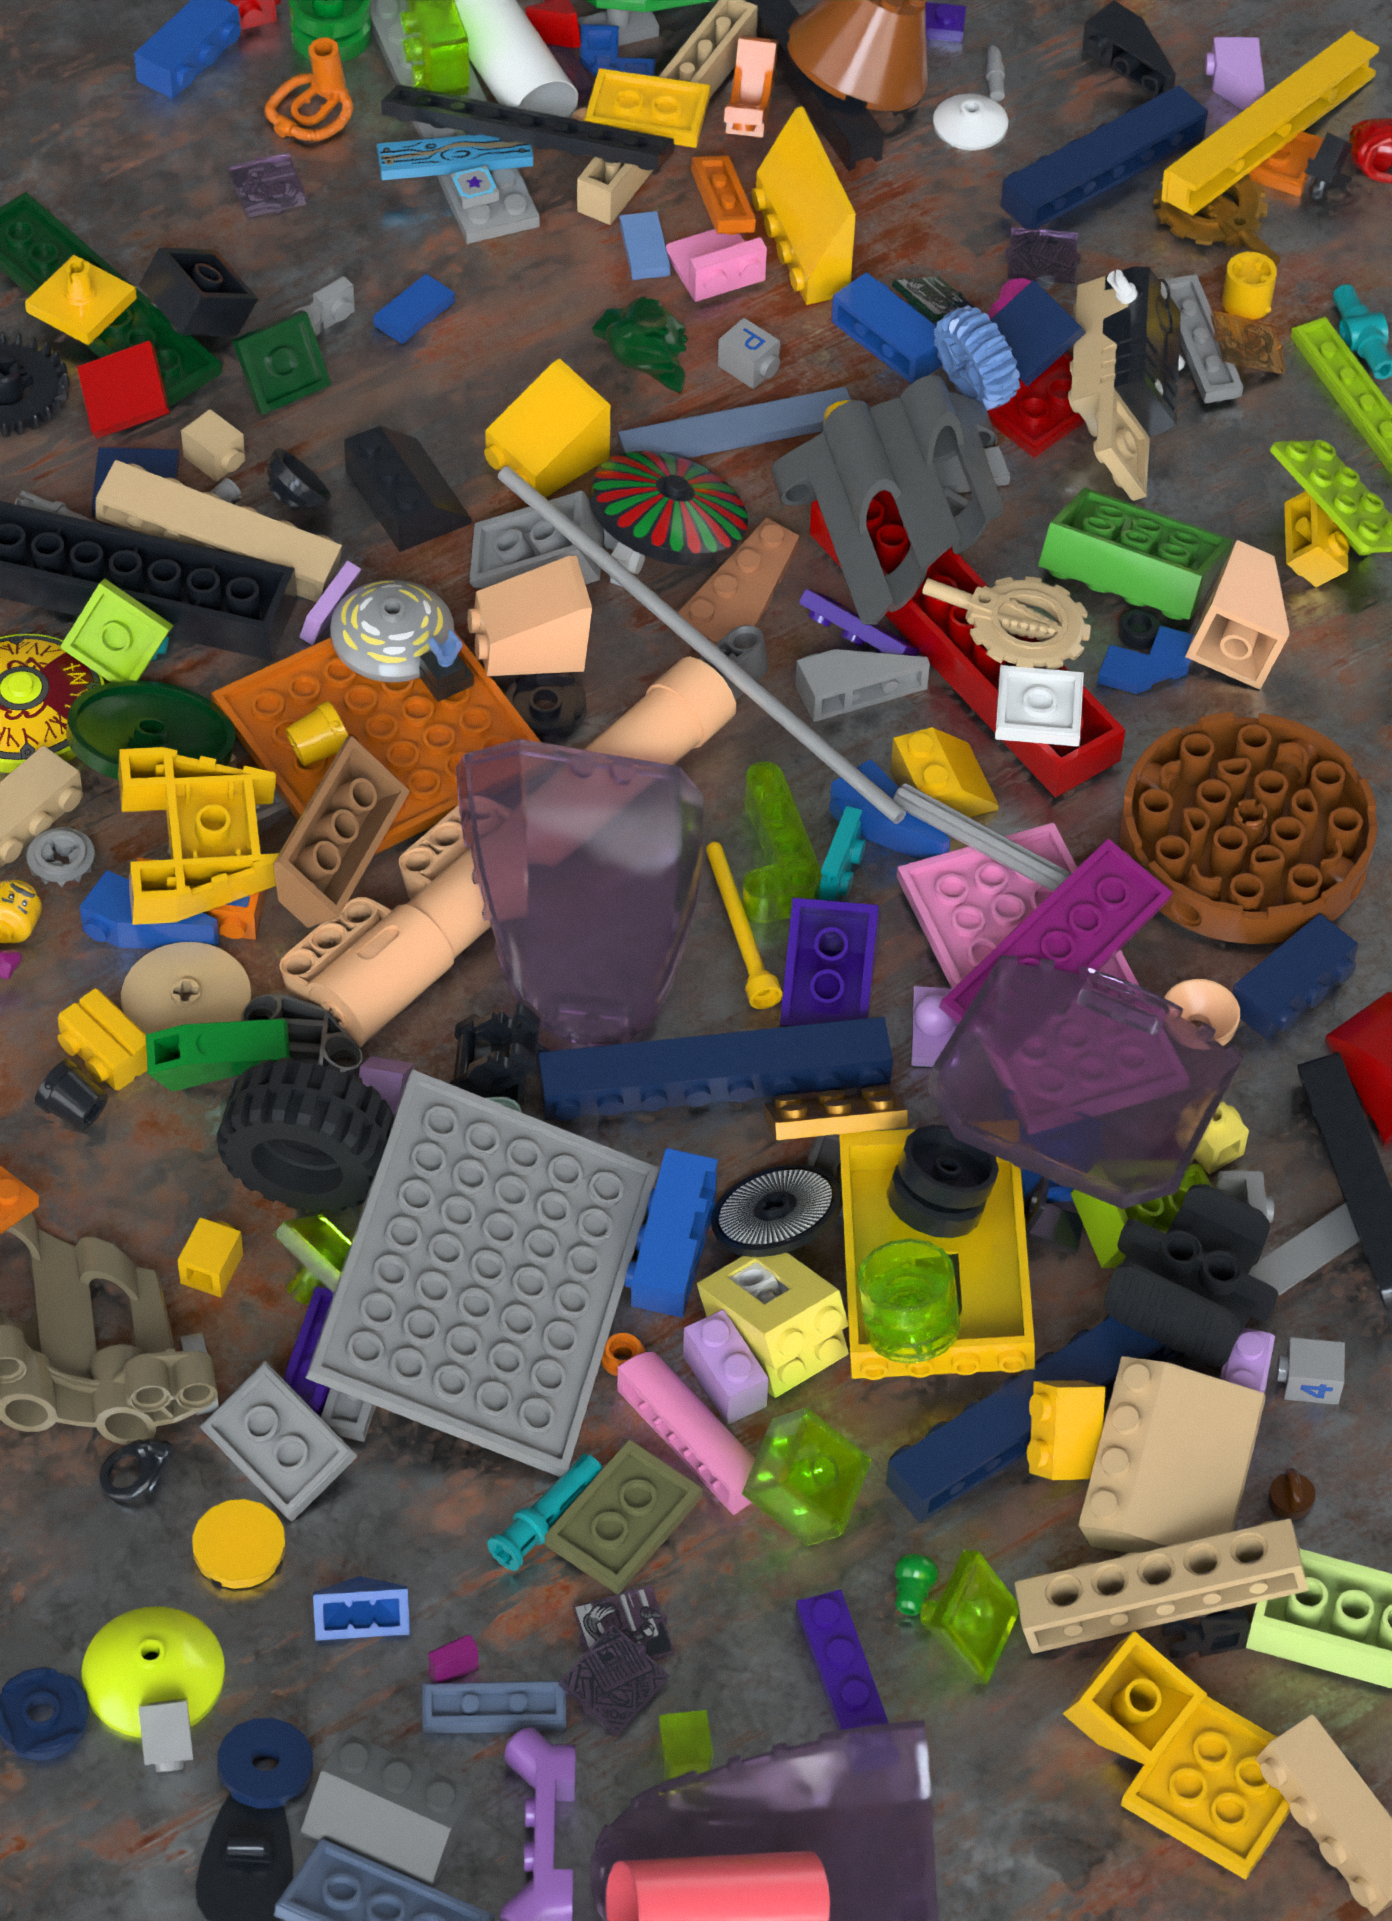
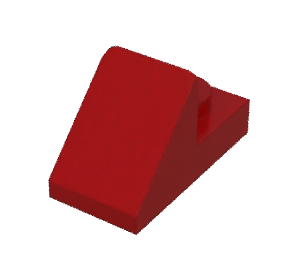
[525,0,581,48]

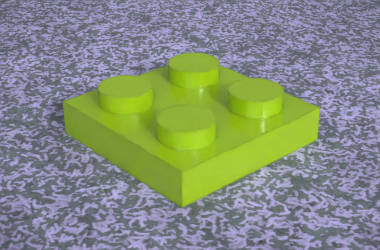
[60,579,174,683]

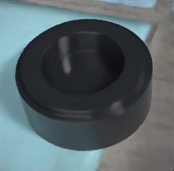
[1118,609,1160,649]

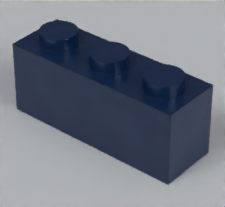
[1232,913,1358,1040]

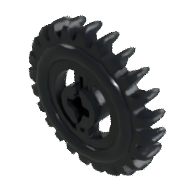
[0,331,70,437]

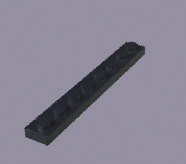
[381,84,674,170]

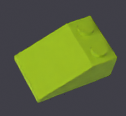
[1070,1163,1212,1268]

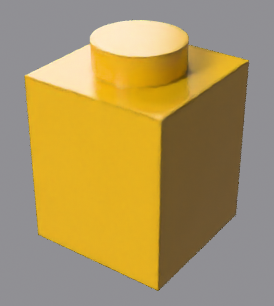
[178,1217,243,1298]

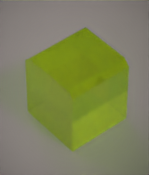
[658,1710,713,1783]

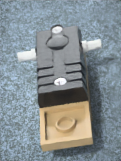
[1068,266,1185,501]

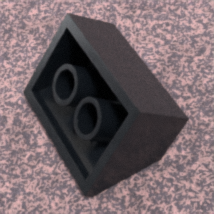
[344,426,471,552]

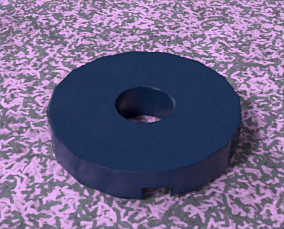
[0,1667,90,1761]
[217,1718,313,1808]

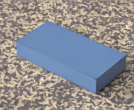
[619,211,670,280]

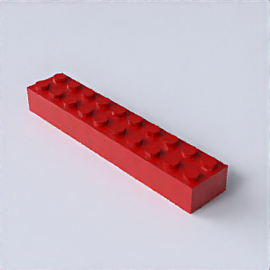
[809,490,1126,798]

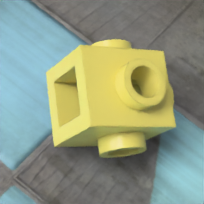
[1177,1093,1249,1175]

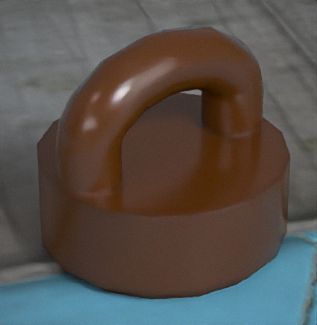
[1268,1468,1316,1521]

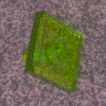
[273,1215,351,1305]
[920,1550,1019,1684]

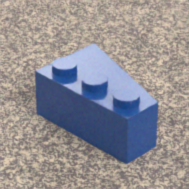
[625,1148,718,1318]

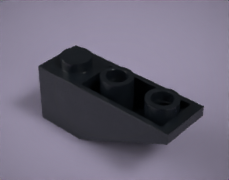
[1082,0,1176,96]

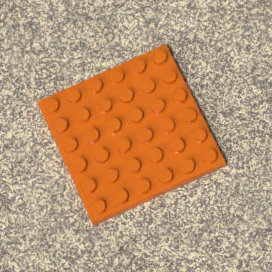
[211,613,554,855]

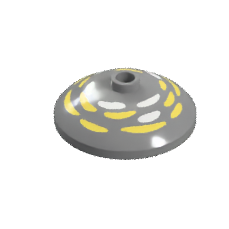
[331,580,454,682]

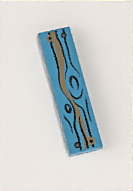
[377,134,533,180]

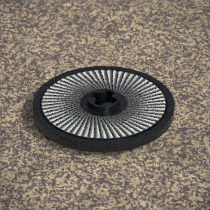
[711,1165,843,1257]

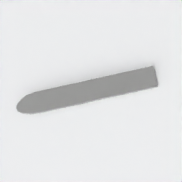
[1249,1203,1359,1296]

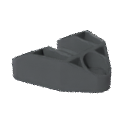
[231,994,363,1090]

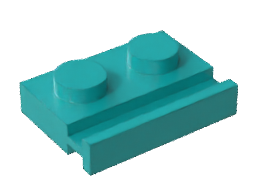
[819,806,866,902]

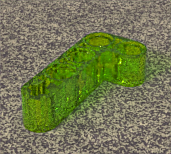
[742,761,822,924]

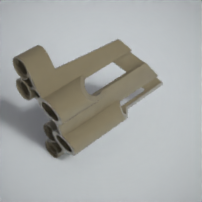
[0,1213,218,1445]

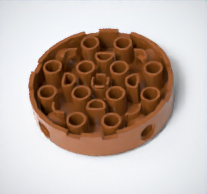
[1119,712,1378,944]

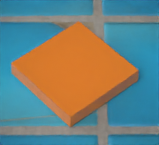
[1248,131,1324,197]

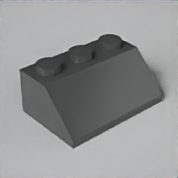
[300,1731,474,1888]

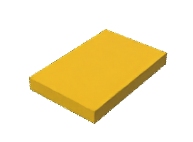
[584,68,711,148]

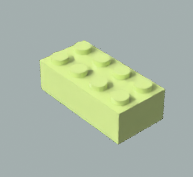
[1246,1548,1392,1688]

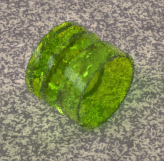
[858,1239,961,1364]

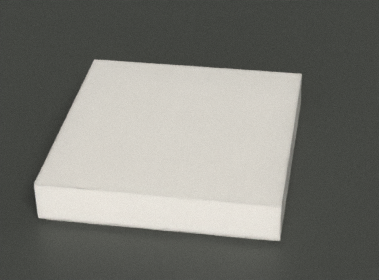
[995,665,1084,746]

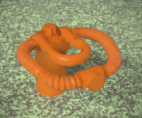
[264,38,353,141]

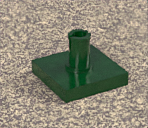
[232,310,332,415]

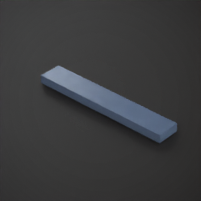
[618,387,851,458]

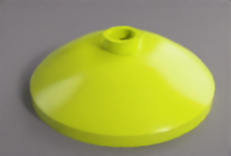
[81,1606,225,1738]

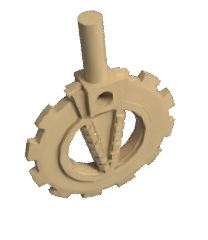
[922,576,1091,670]

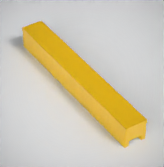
[1161,30,1379,216]

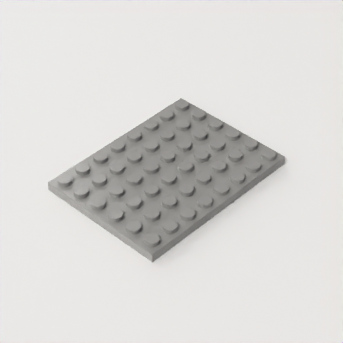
[305,1069,659,1477]

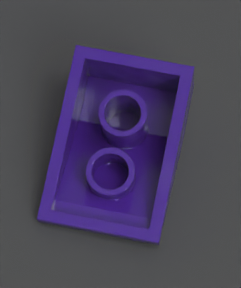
[780,898,881,1027]

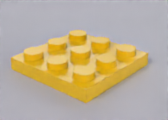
[1121,1696,1291,1880]

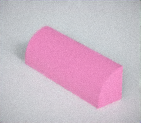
[617,1352,776,1515]

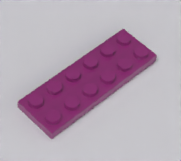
[939,838,1173,1064]

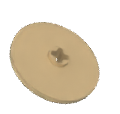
[121,942,251,1034]

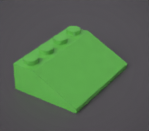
[1038,487,1233,620]

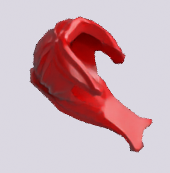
[1348,118,1392,184]

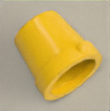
[285,701,349,766]

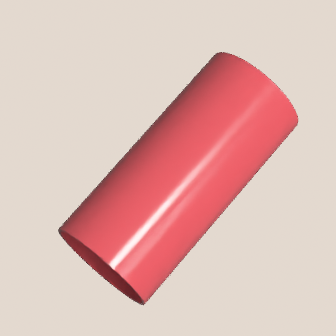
[606,1850,830,1921]

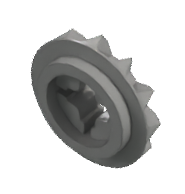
[26,827,96,887]

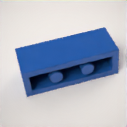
[134,0,241,99]
[831,272,943,384]

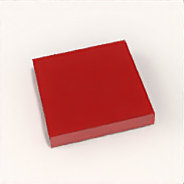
[77,340,170,439]

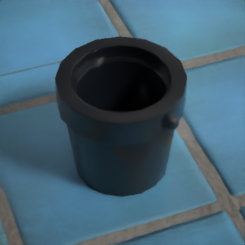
[35,1059,108,1130]

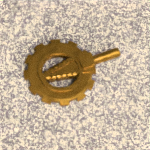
[1153,174,1281,267]

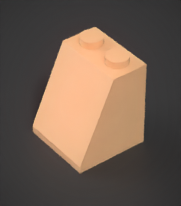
[1185,540,1290,690]
[467,555,592,676]

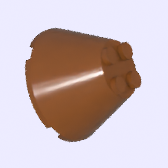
[787,0,928,111]

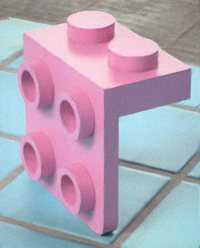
[666,229,767,302]

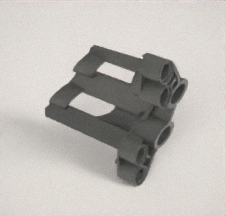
[771,375,1004,625]

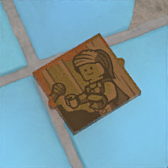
[1211,311,1286,374]

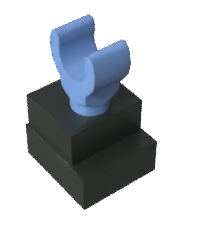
[419,629,474,702]

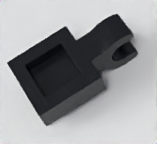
[1162,1610,1251,1659]

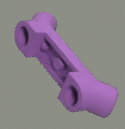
[500,1727,576,1921]

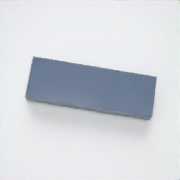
[422,1680,566,1734]

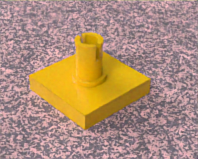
[25,255,137,346]

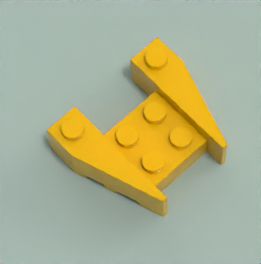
[118,747,279,925]

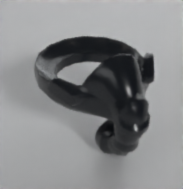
[99,1439,174,1502]

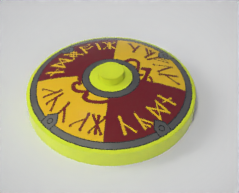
[0,634,104,773]

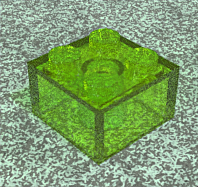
[401,0,469,96]
[741,1407,872,1546]

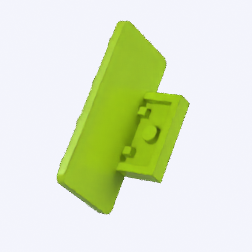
[1270,440,1392,555]

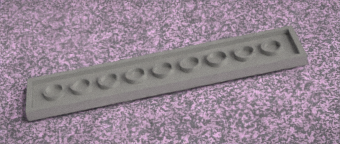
[370,0,540,244]

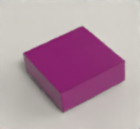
[428,1634,479,1683]

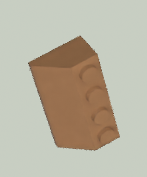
[273,736,410,928]

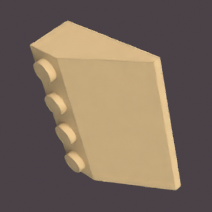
[1078,1356,1266,1553]

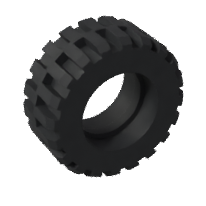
[216,1057,394,1213]

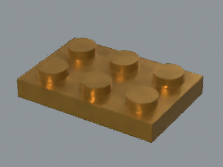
[764,1086,909,1140]

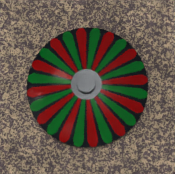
[589,451,748,566]

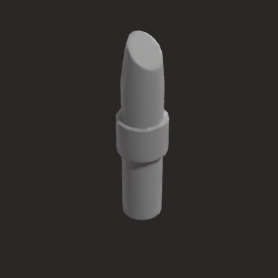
[986,46,1005,102]

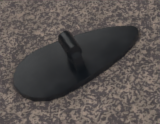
[195,1795,294,1921]

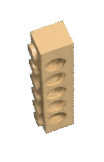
[1014,1518,1309,1654]

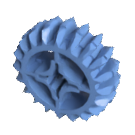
[934,305,1020,411]

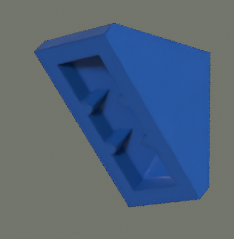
[313,1576,410,1640]

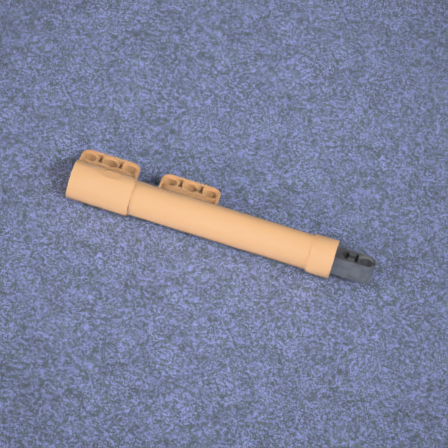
[279,625,769,1048]

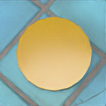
[192,1499,286,1589]

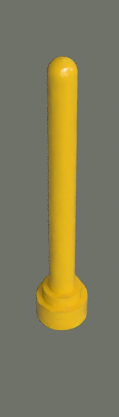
[706,841,783,1009]

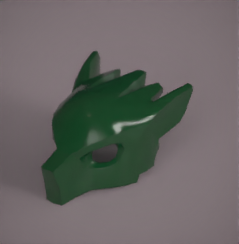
[592,296,688,394]

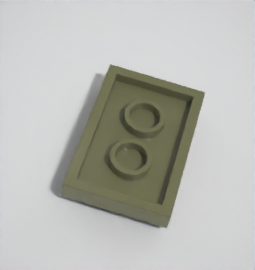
[544,1439,703,1595]

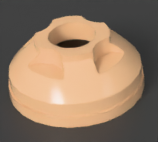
[1161,979,1240,1051]

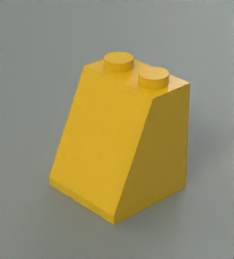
[484,358,610,498]

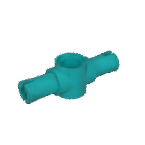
[1332,284,1392,380]

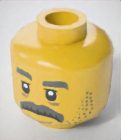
[0,879,42,944]

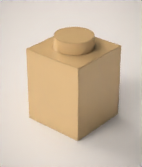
[181,409,245,482]

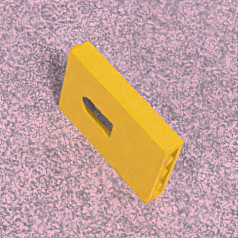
[839,1123,1035,1380]

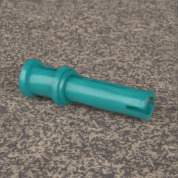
[487,1454,603,1571]

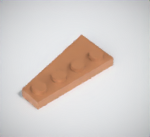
[678,518,800,645]

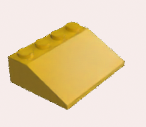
[751,107,856,305]

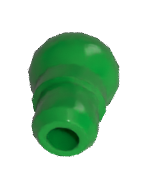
[894,1553,939,1616]

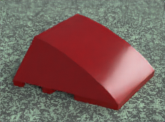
[1325,992,1392,1147]

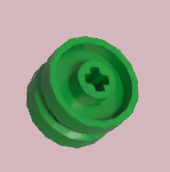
[288,0,372,62]

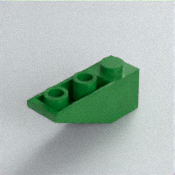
[146,1019,290,1092]

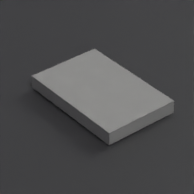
[199,1362,358,1522]

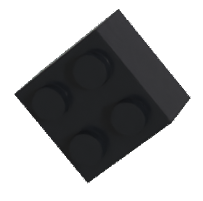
[139,248,258,337]

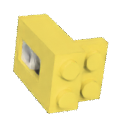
[697,1252,849,1398]

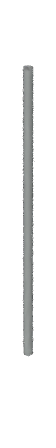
[498,466,906,824]

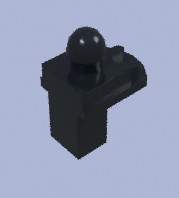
[1304,132,1353,201]

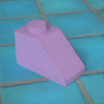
[1204,37,1265,111]

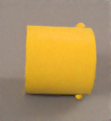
[1222,252,1277,320]

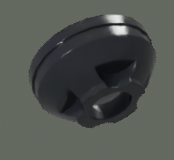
[267,448,331,511]

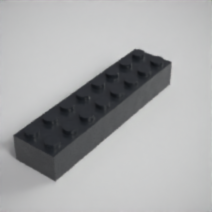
[0,501,297,661]

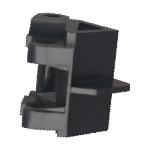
[449,1003,550,1105]

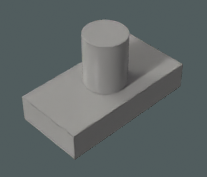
[577,9,659,47]

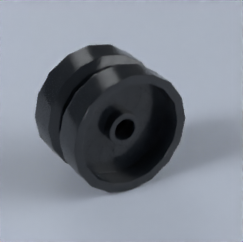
[886,1124,999,1238]

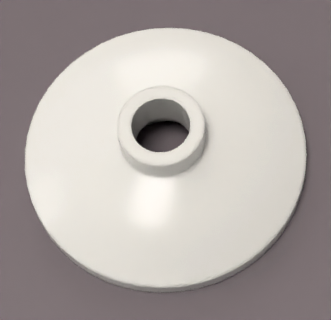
[933,94,1008,150]

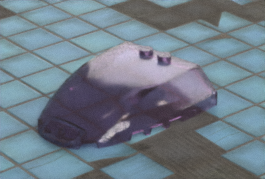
[456,739,703,1046]
[590,1720,939,1921]

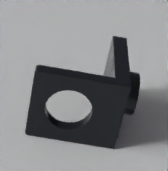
[1024,1173,1083,1255]

